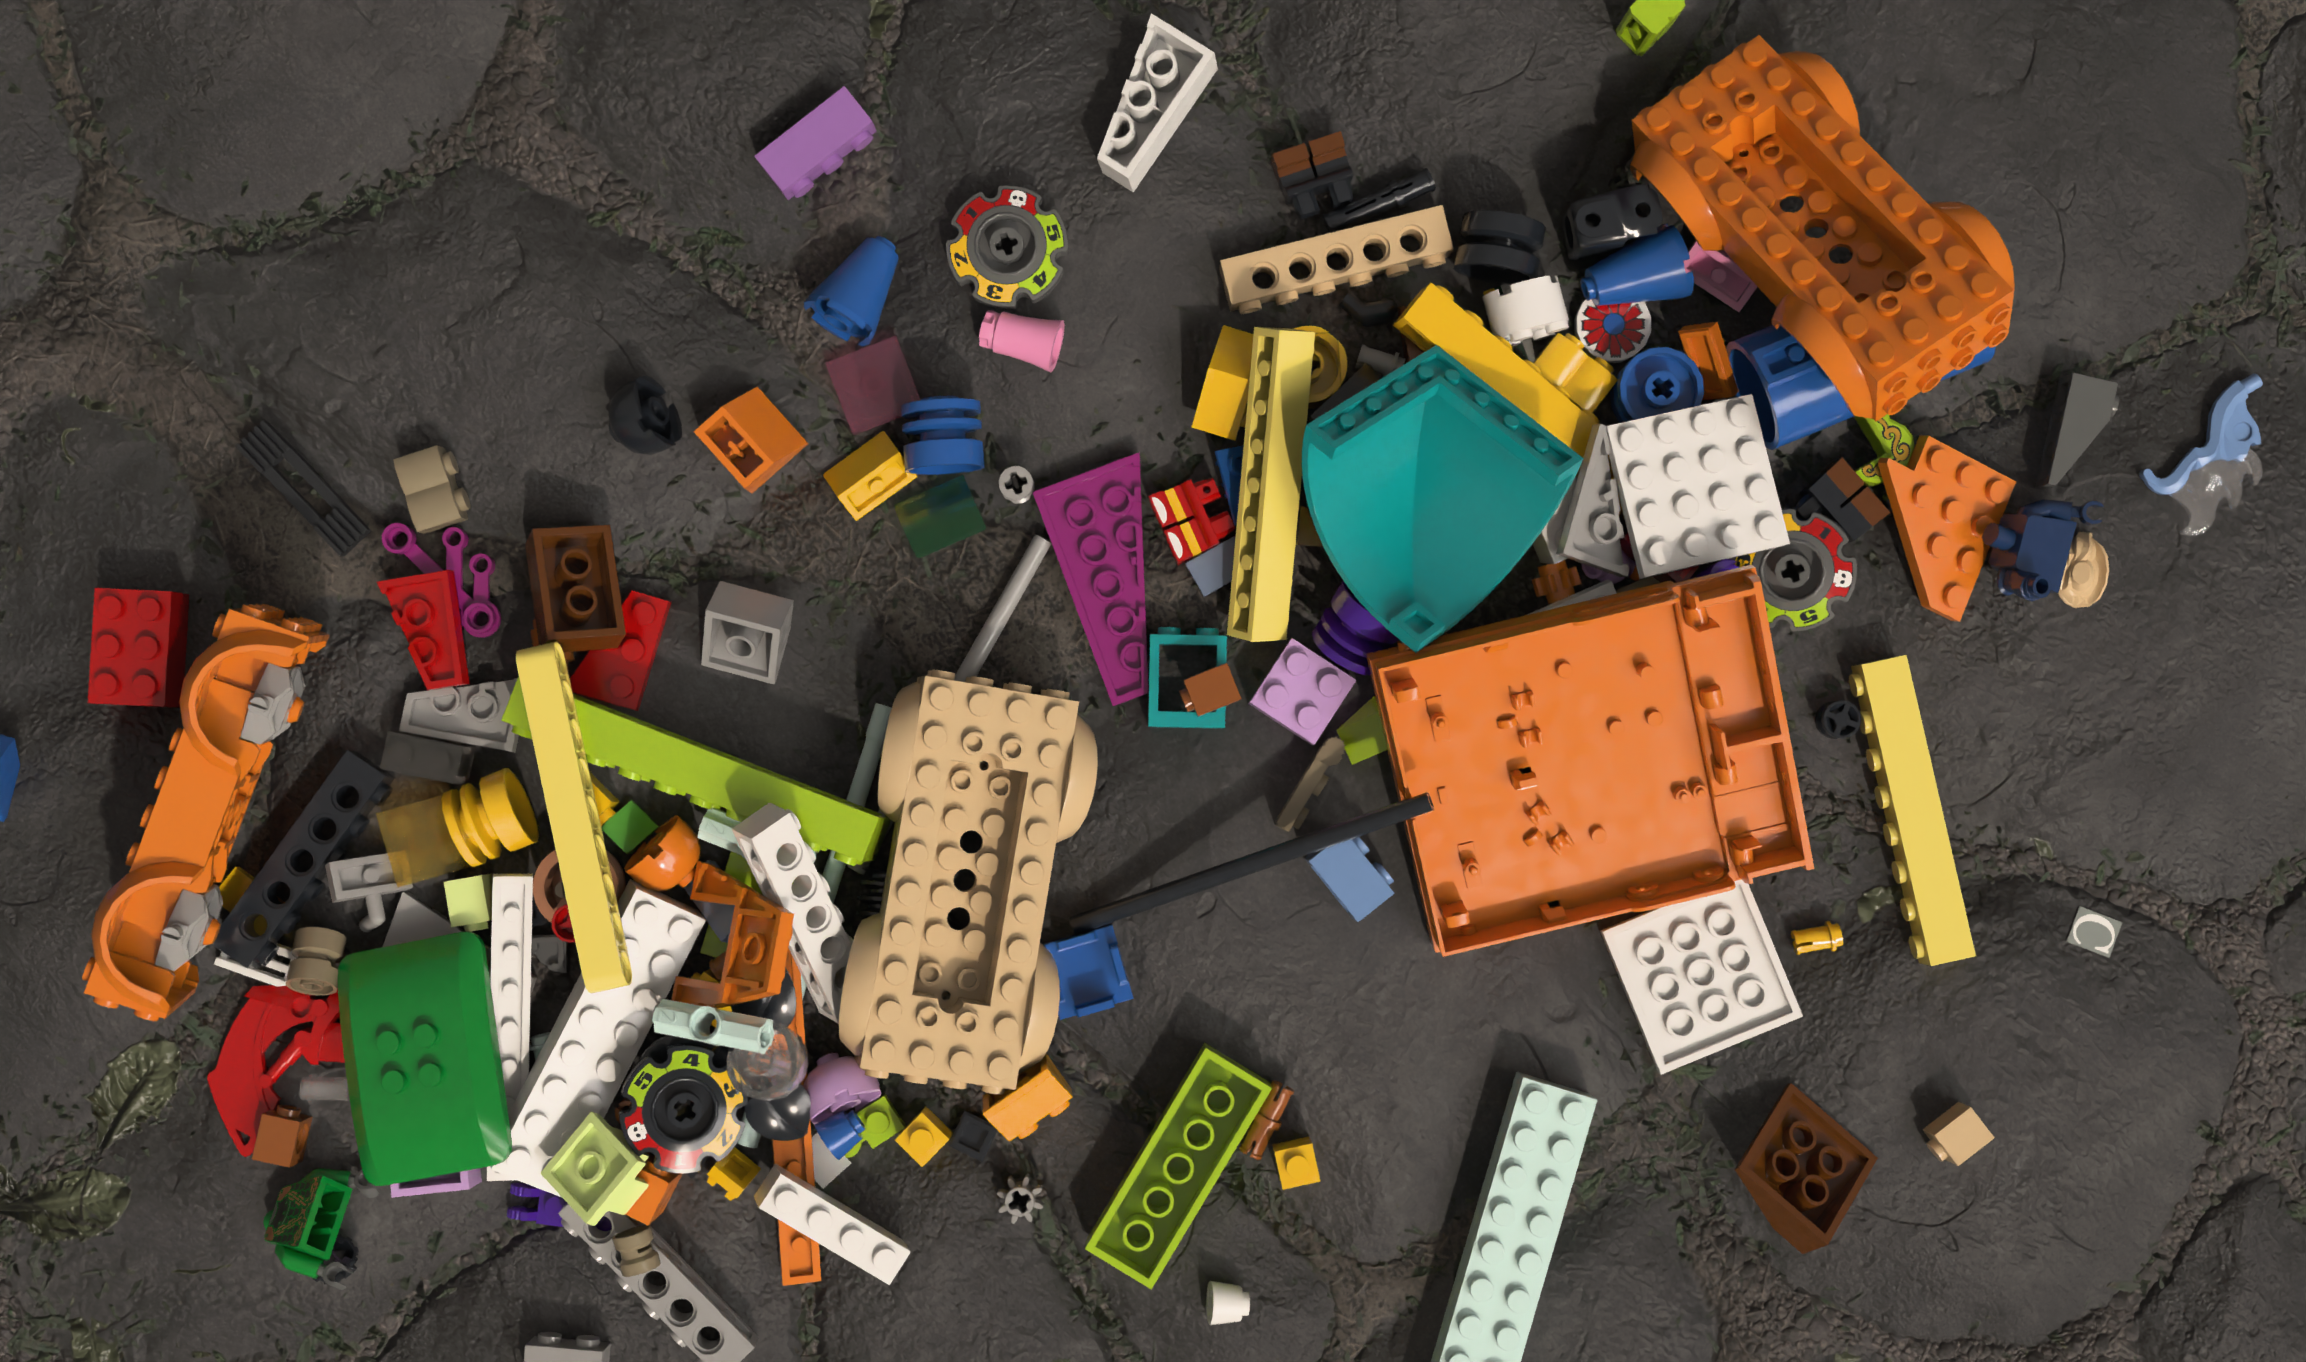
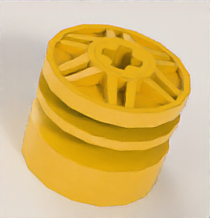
[441,768,539,867]

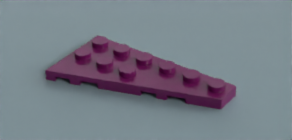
[1033,452,1149,706]

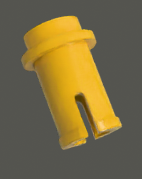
[1791,921,1843,955]

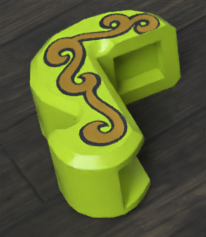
[1854,414,1915,487]

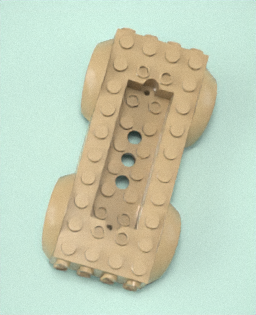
[839,670,1098,1095]

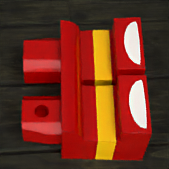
[1148,478,1235,566]

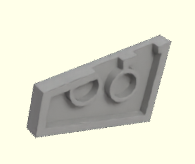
[399,678,519,753]

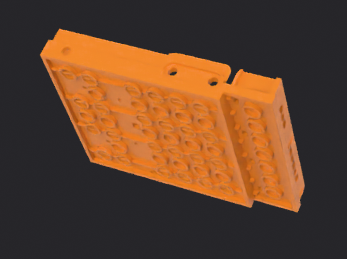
[1366,565,1814,957]

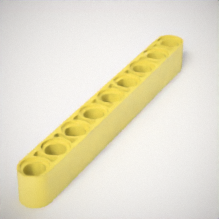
[516,641,632,994]

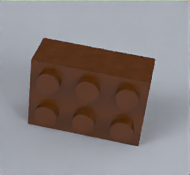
[525,525,626,652]

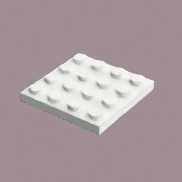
[1606,394,1790,579]
[1600,879,1803,1075]

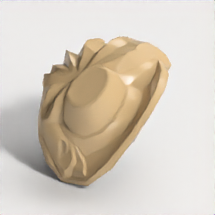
[2058,532,2109,608]

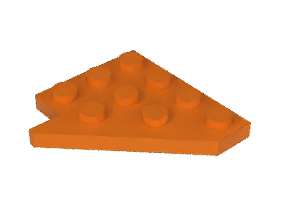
[1878,435,2016,622]

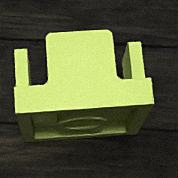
[540,1111,650,1226]

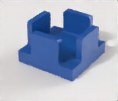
[1043,924,1134,1020]

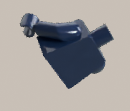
[1982,499,2104,601]

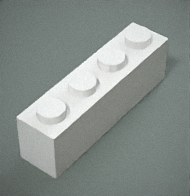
[754,1164,911,1285]

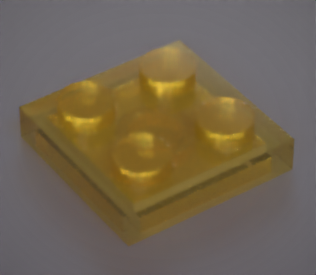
[376,795,472,888]

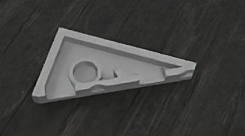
[1556,424,1629,577]

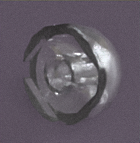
[727,1021,808,1101]

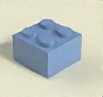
[1304,837,1394,922]

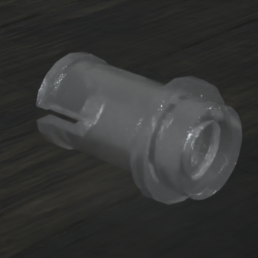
[300,1073,350,1104]

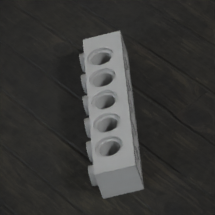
[558,1203,759,1362]

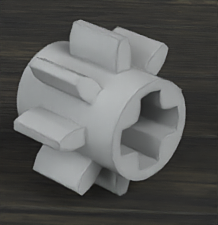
[997,1174,1044,1224]

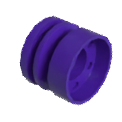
[1312,581,1400,676]

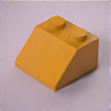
[983,1053,1073,1142]

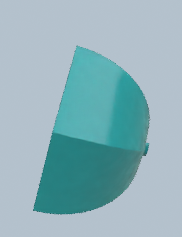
[1302,345,1584,653]

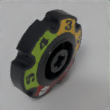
[619,1044,748,1173]

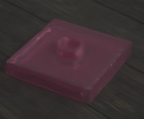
[825,336,921,435]

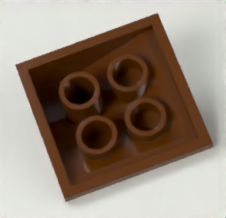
[1735,1083,1878,1254]

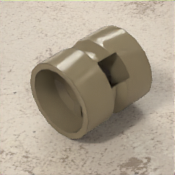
[286,927,347,995]

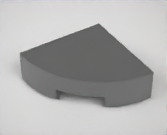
[531,934,570,973]

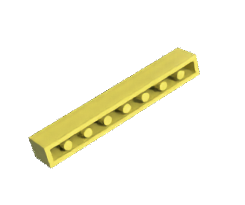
[1227,327,1315,642]
[1849,655,1976,966]

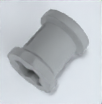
[999,466,1035,504]

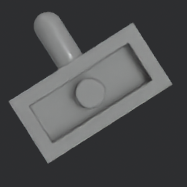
[325,850,413,932]

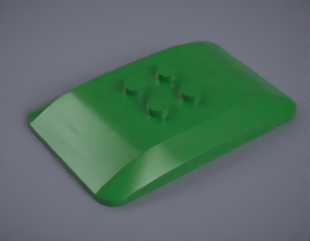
[338,932,512,1186]

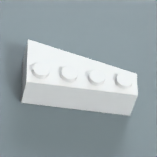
[1097,13,1218,192]

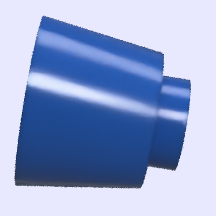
[815,1110,866,1160]

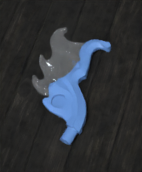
[2139,373,2263,536]

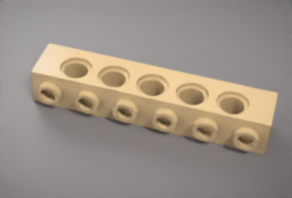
[1219,205,1454,314]

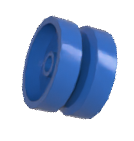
[1610,347,1704,423]

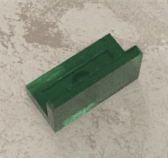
[894,475,986,558]

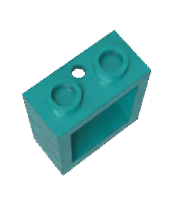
[1148,627,1227,729]

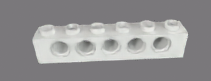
[732,803,853,1024]

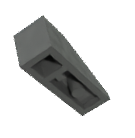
[2035,373,2119,490]

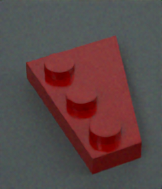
[376,570,470,690]
[570,590,671,711]

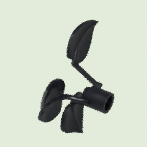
[639,967,811,1141]

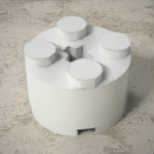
[1483,275,1569,346]

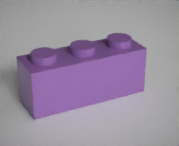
[754,86,877,200]

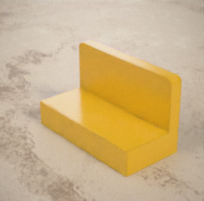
[823,431,918,521]

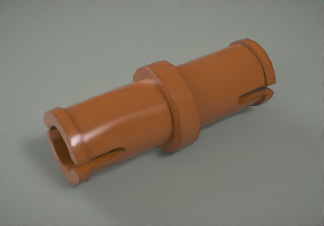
[1239,1080,1294,1160]

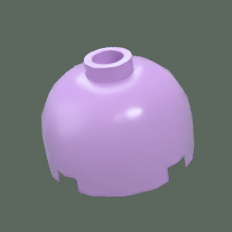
[803,1053,882,1124]

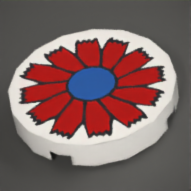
[1575,300,1651,363]

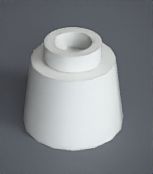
[1206,1281,1250,1325]

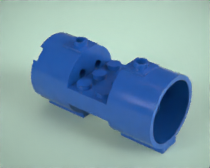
[1726,325,1996,450]

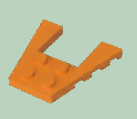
[671,861,794,1009]

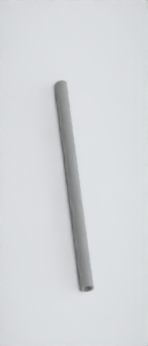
[847,534,1051,875]

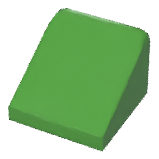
[601,800,659,854]

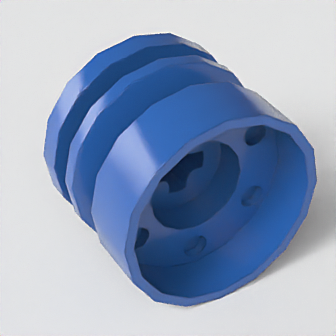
[901,396,984,475]

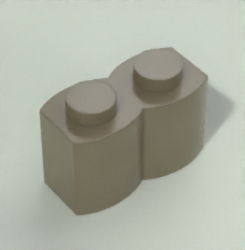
[393,445,471,534]

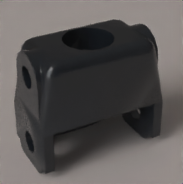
[1561,183,1663,262]

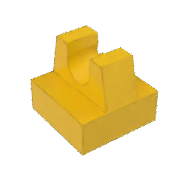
[707,1147,761,1201]

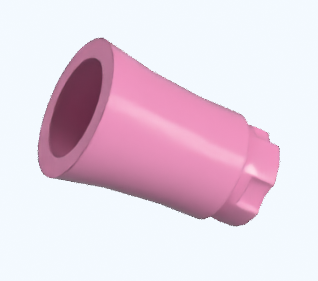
[979,310,1065,373]

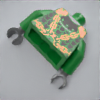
[263,1168,379,1290]

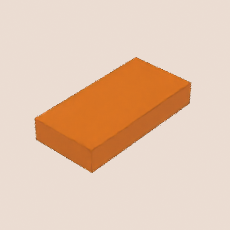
[1678,322,1739,400]

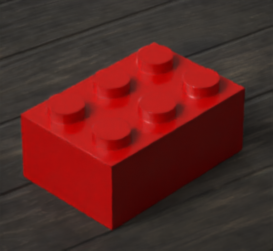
[88,588,189,708]

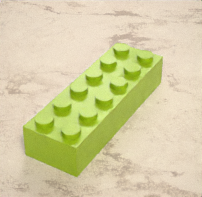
[1085,1043,1272,1290]

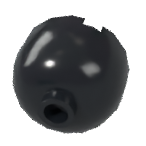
[608,376,682,455]

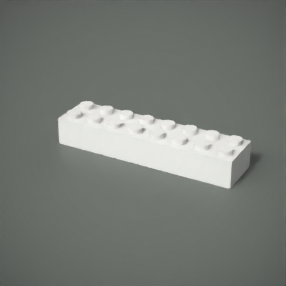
[490,879,706,1197]

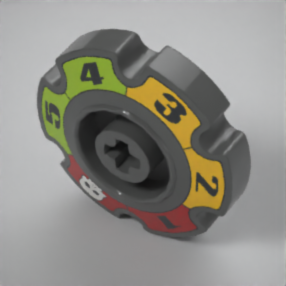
[946,185,1068,310]
[1731,508,1857,631]

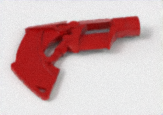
[207,985,345,1157]

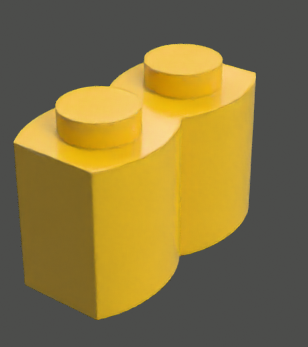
[1533,333,1618,413]

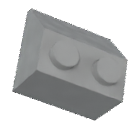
[701,581,794,684]

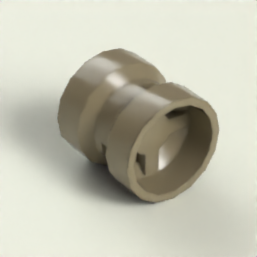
[612,1225,661,1277]

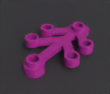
[382,523,501,638]

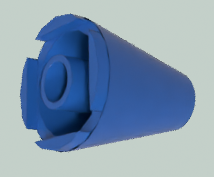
[1580,223,1694,306]
[804,236,899,346]

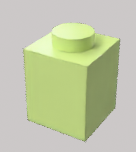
[444,873,493,932]

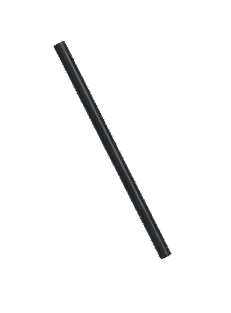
[1070,792,1434,935]

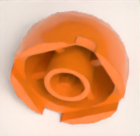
[624,815,701,891]

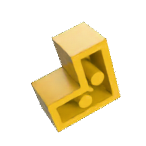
[1192,325,1253,441]

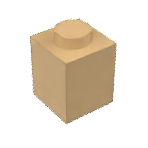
[1923,1102,1995,1166]

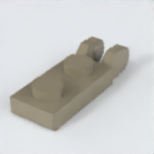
[1274,737,1346,832]

